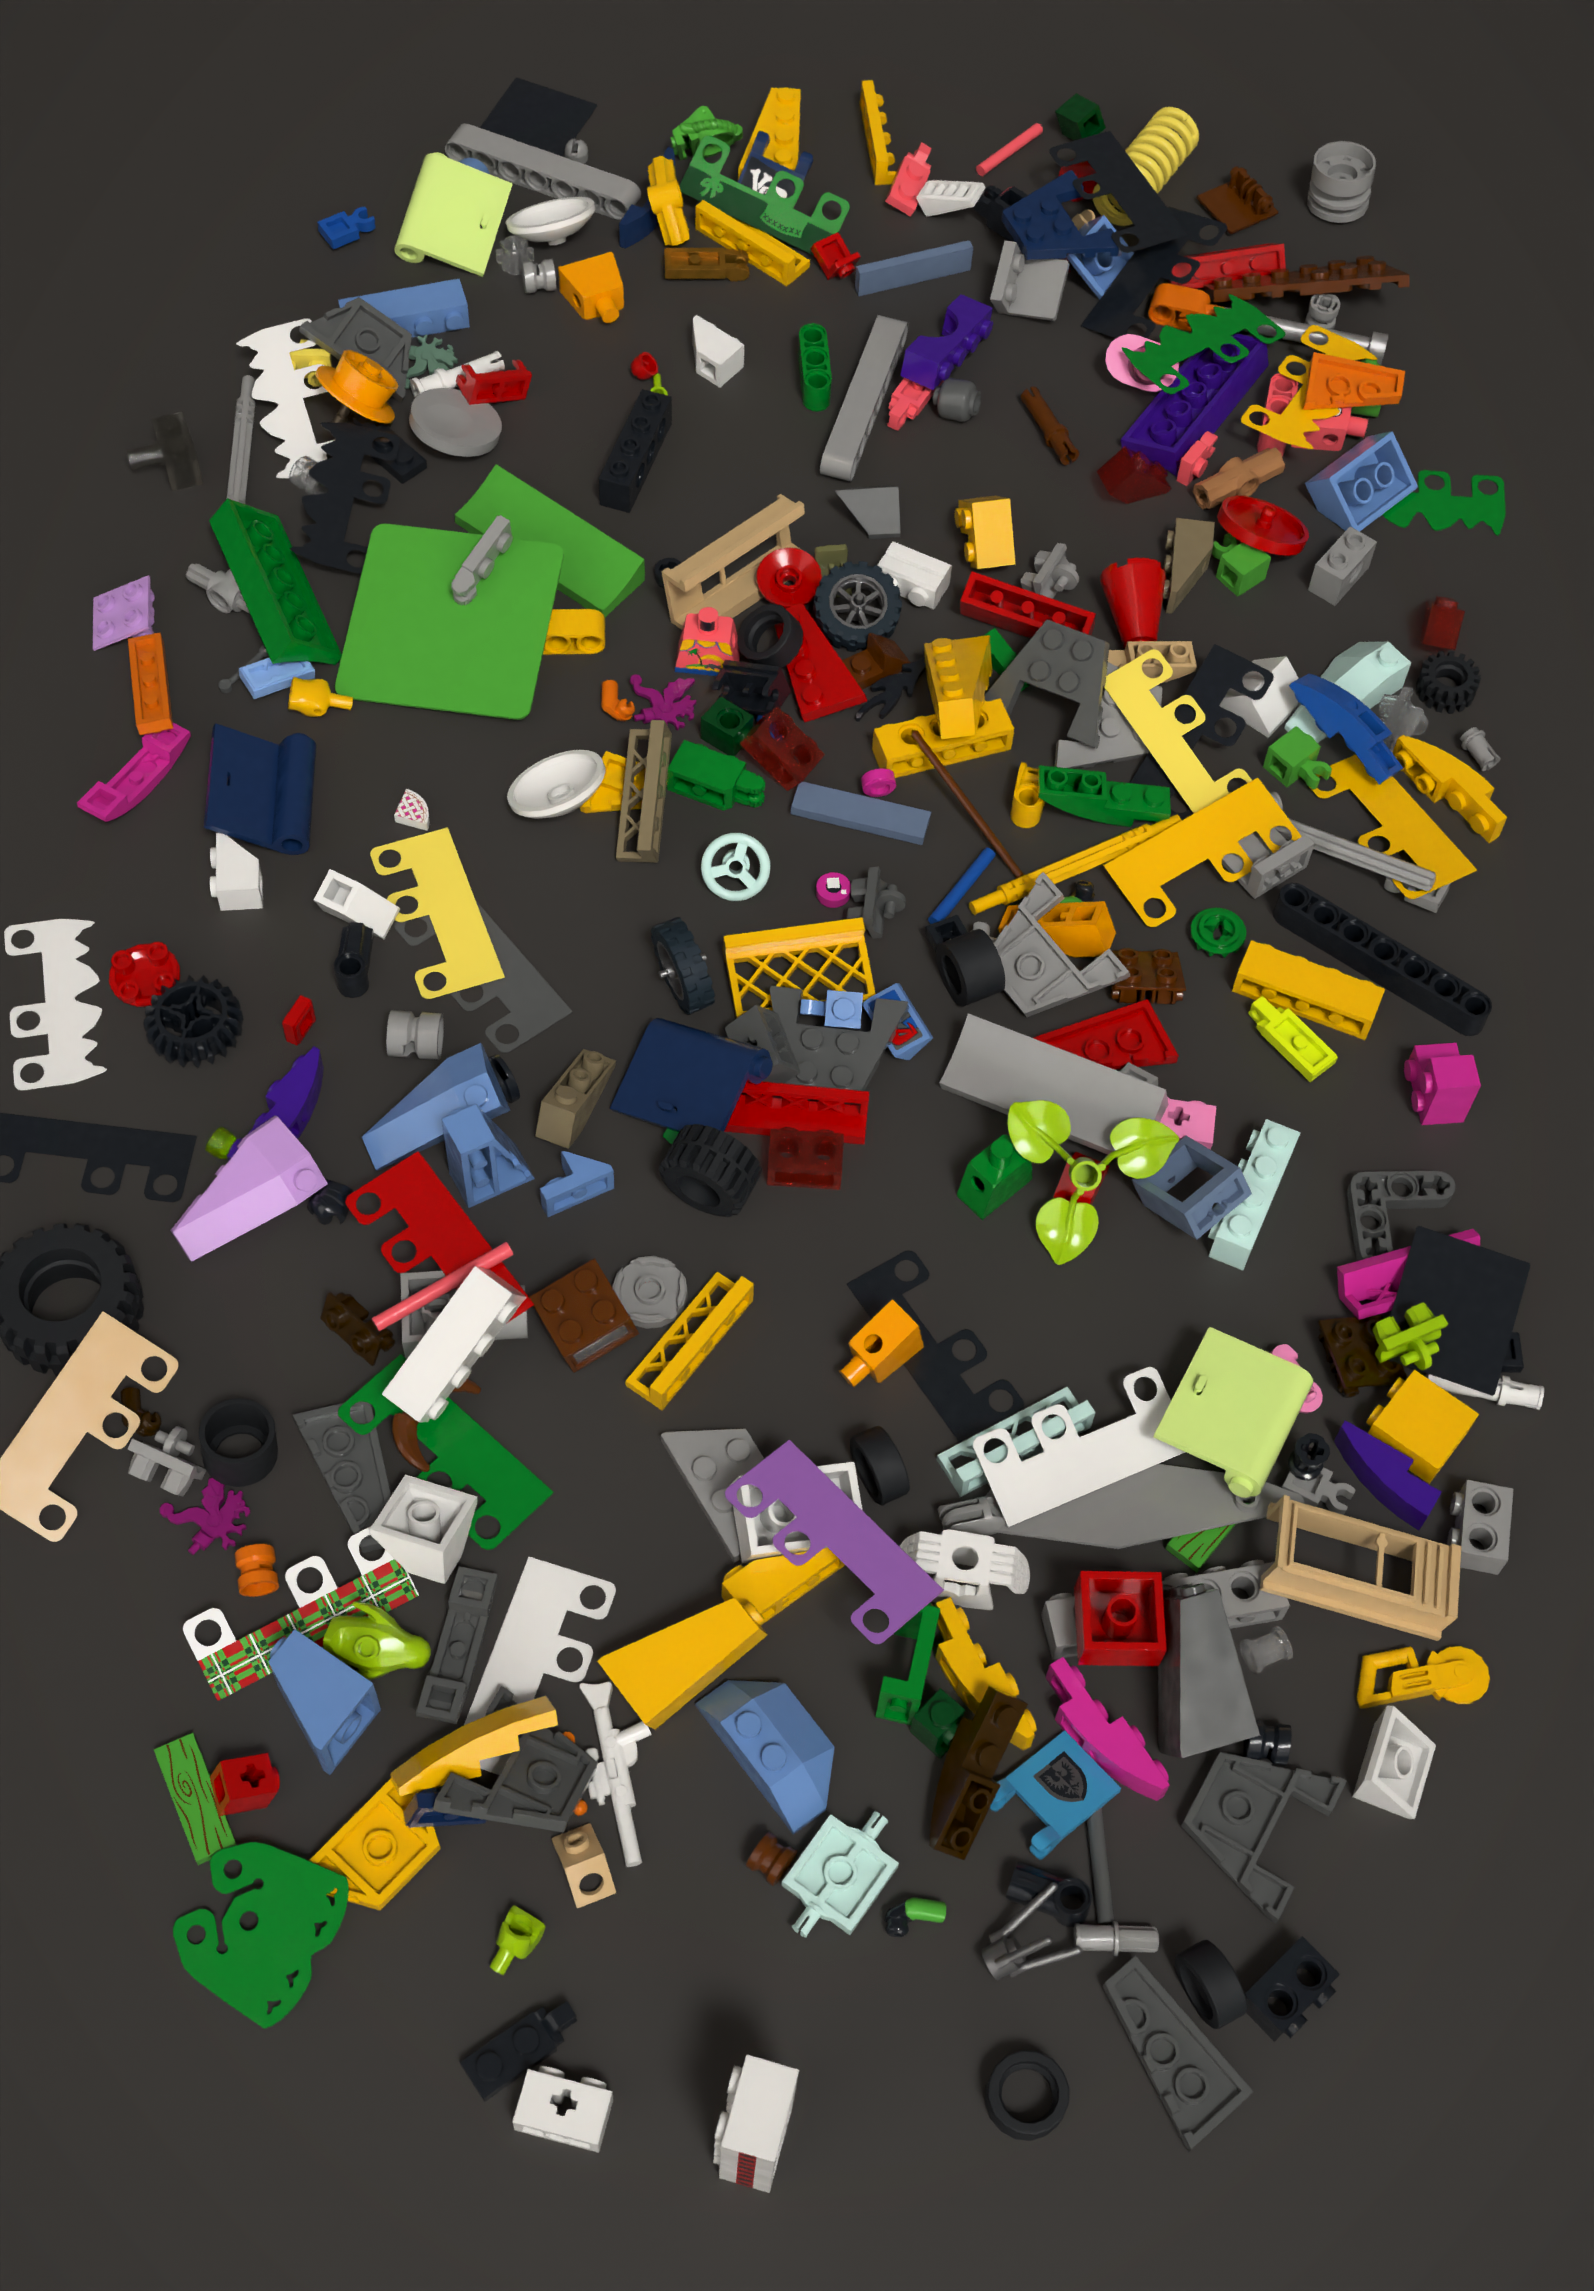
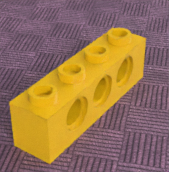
[872,698,1014,778]

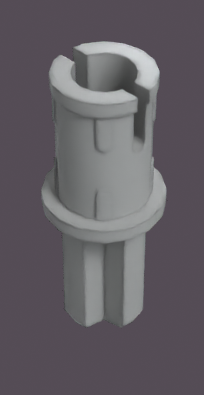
[1074,1921,1159,1956]

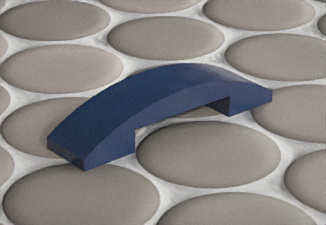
[619,147,675,248]

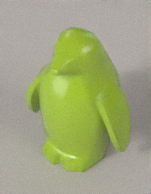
[323,1601,431,1680]

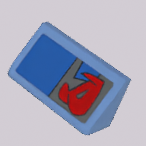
[862,983,933,1060]

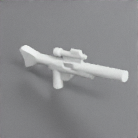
[580,1682,651,1867]

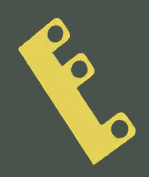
[1104,649,1252,813]

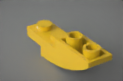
[1392,735,1507,843]
[935,1597,1037,1750]

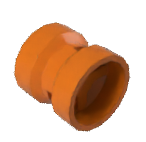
[235,1544,279,1597]

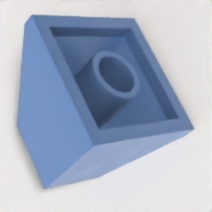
[1066,215,1134,300]

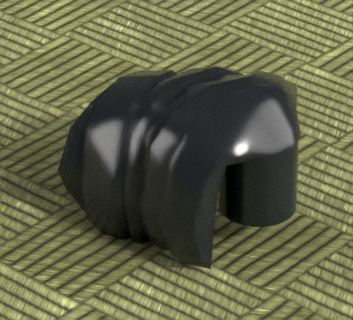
[307,1179,353,1225]

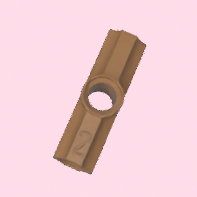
[1193,447,1285,509]

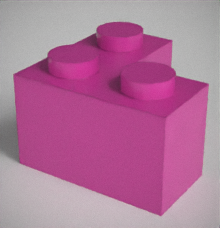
[1404,1043,1481,1125]

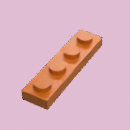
[128,632,173,735]

